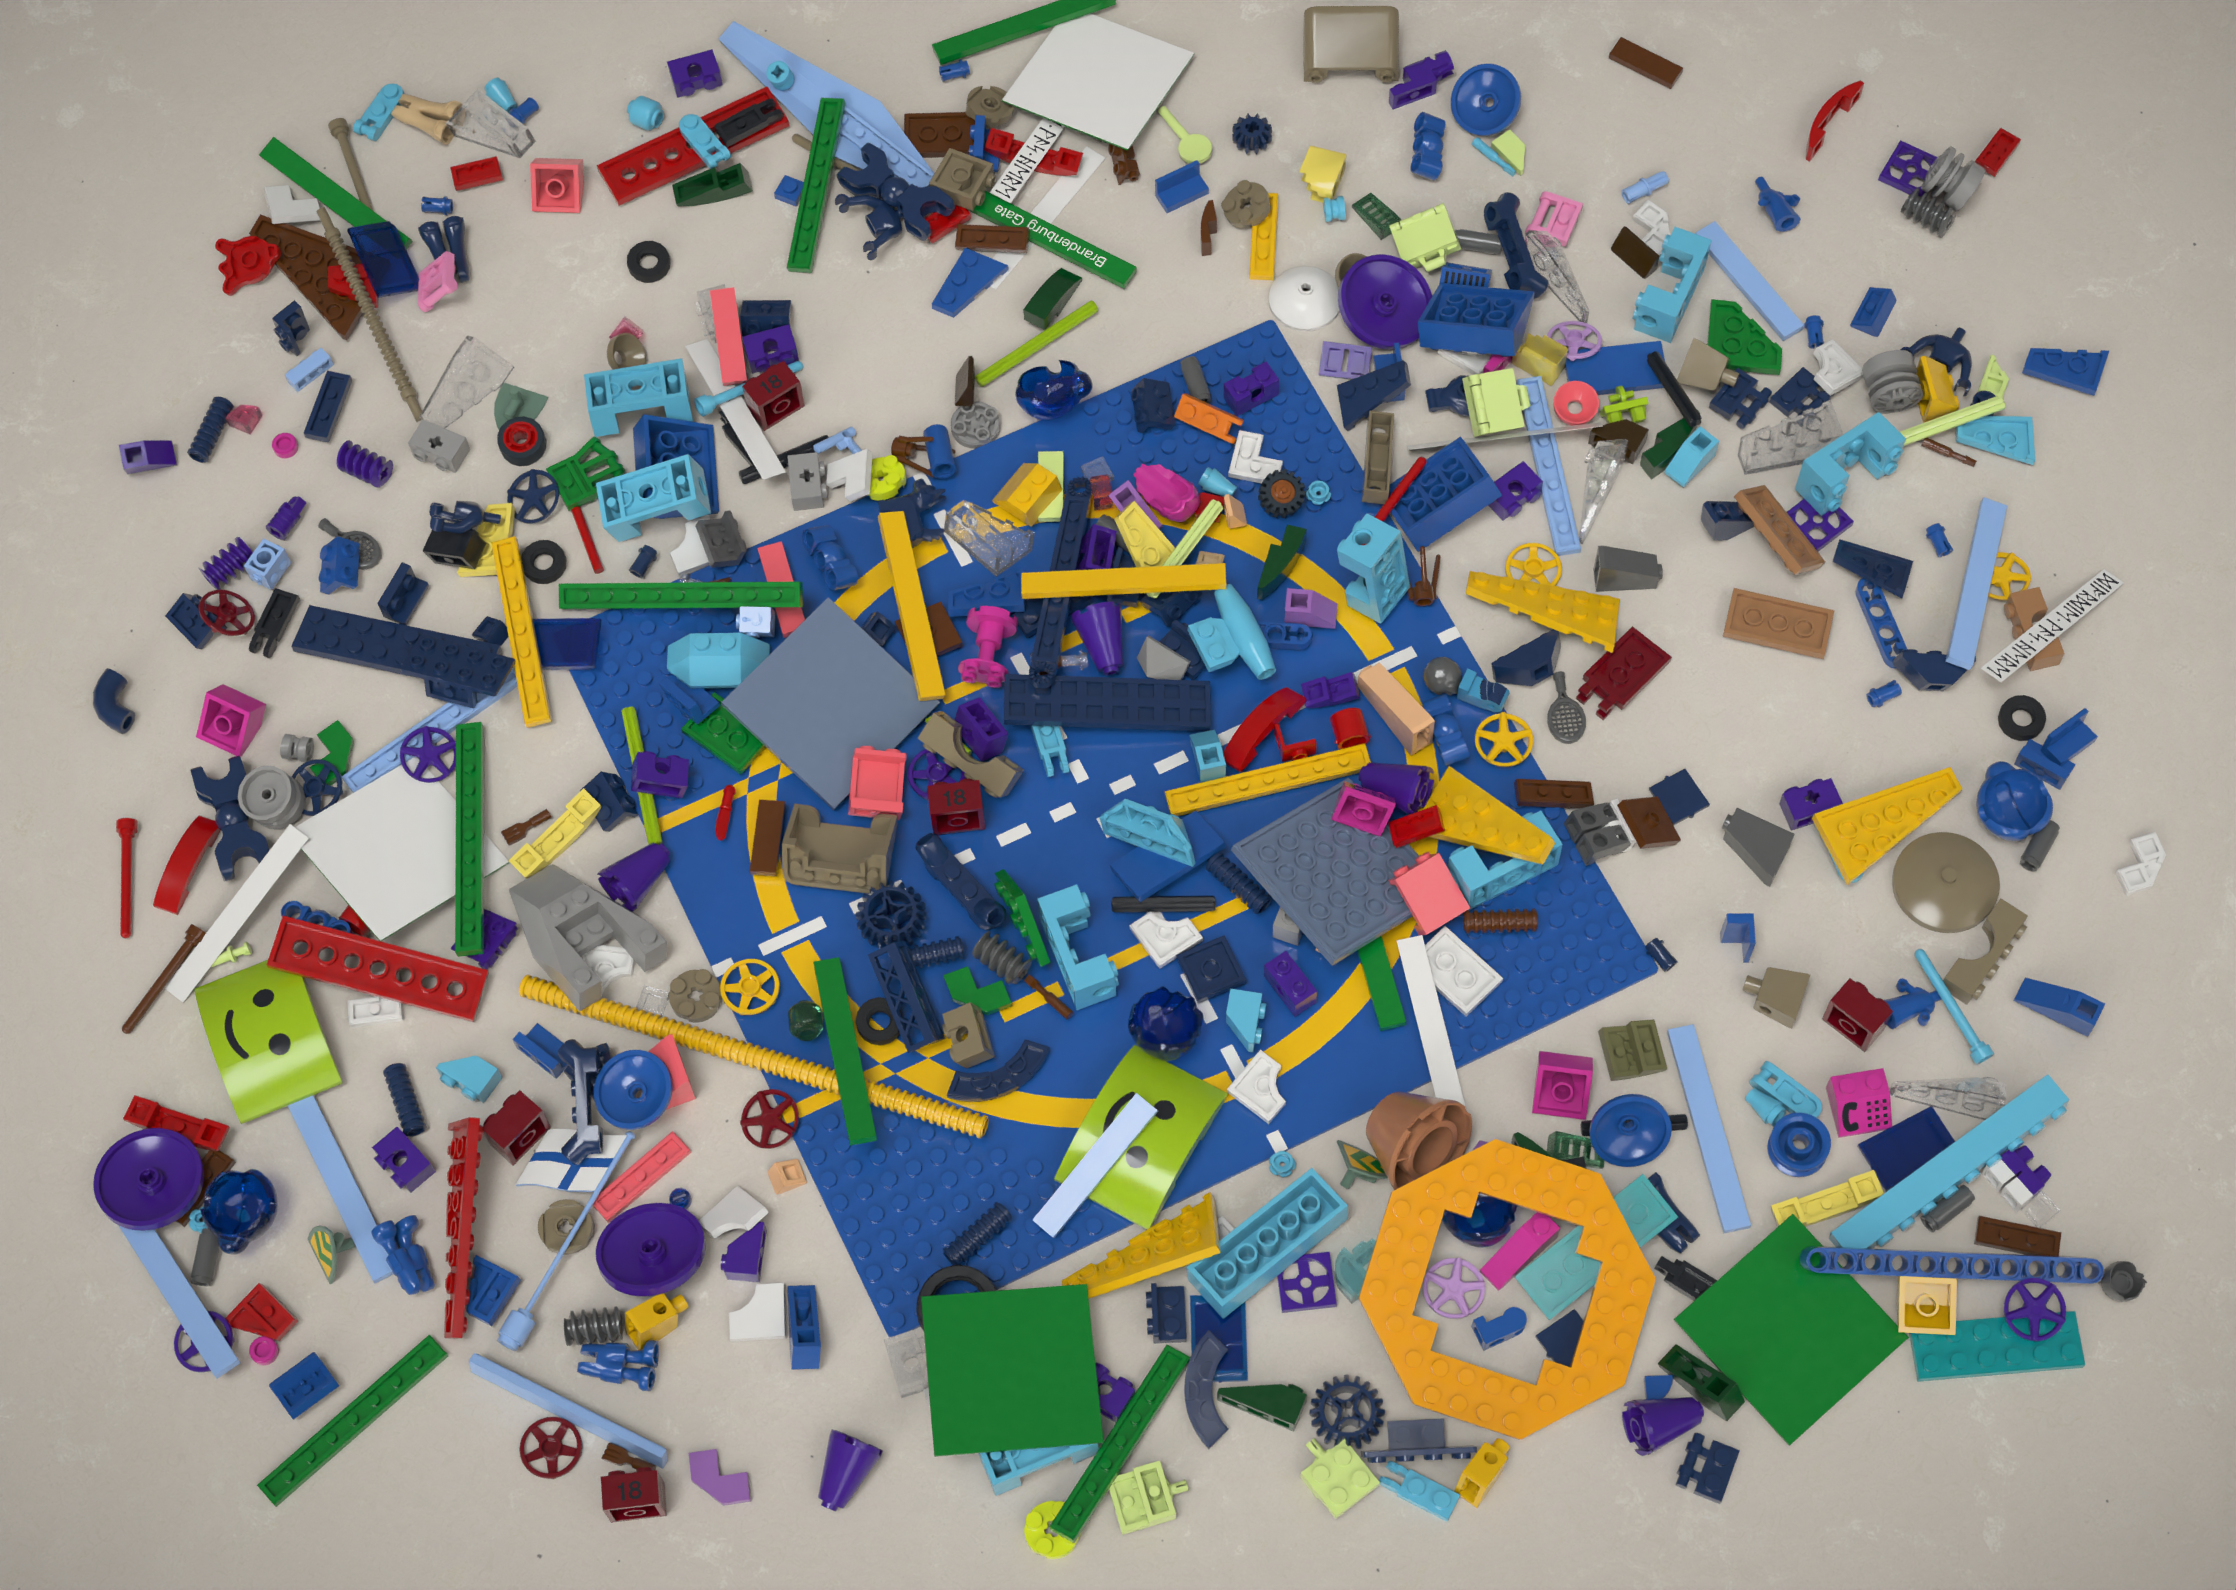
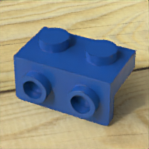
[969,115,999,172]
[319,536,360,595]
[269,1352,339,1420]

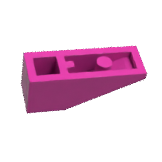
[1479,1212,1560,1291]

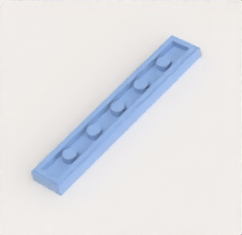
[1695,221,1804,341]
[1033,1093,1158,1238]

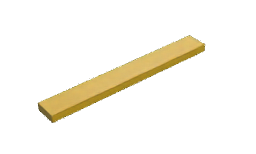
[878,511,945,701]
[491,536,552,728]
[1021,563,1226,599]
[1165,744,1371,816]

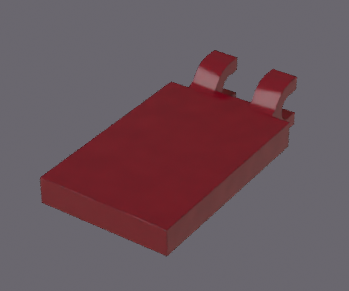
[1576,626,1672,720]

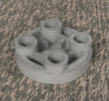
[951,402,1000,449]

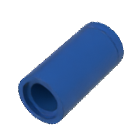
[923,424,956,479]

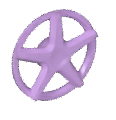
[1547,321,1602,361]
[1423,1258,1485,1319]

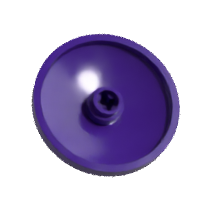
[1338,254,1432,350]
[93,1128,204,1231]
[596,1203,706,1296]

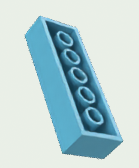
[1186,1168,1348,1319]

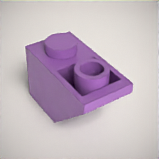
[1108,480,1163,529]
[1285,588,1337,629]

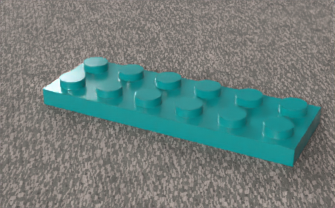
[1514,1174,1678,1320]
[1909,1311,2085,1382]

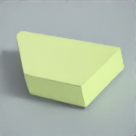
[1491,129,1525,175]
[1978,354,2009,398]

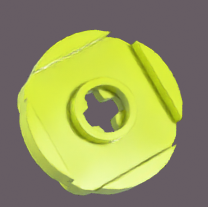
[868,455,907,501]
[1024,1501,1080,1559]

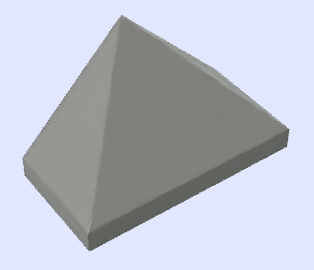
[1137,636,1191,680]

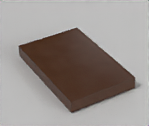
[904,112,975,158]

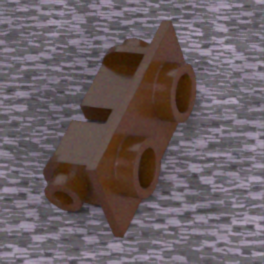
[1108,144,1140,185]

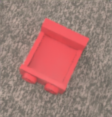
[848,746,907,820]
[1388,852,1470,935]

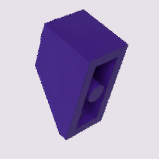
[721,1222,767,1283]

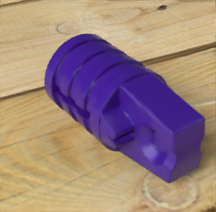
[266,496,306,540]

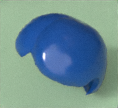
[1976,761,2053,841]

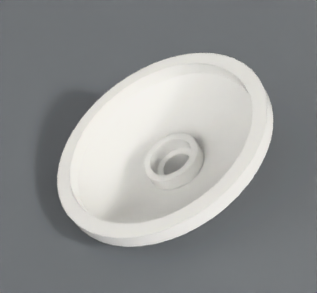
[1269,266,1340,331]

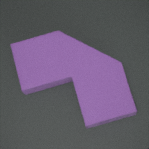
[689,1449,751,1506]

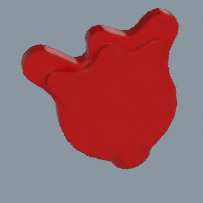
[215,236,281,296]

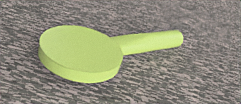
[1158,106,1212,164]

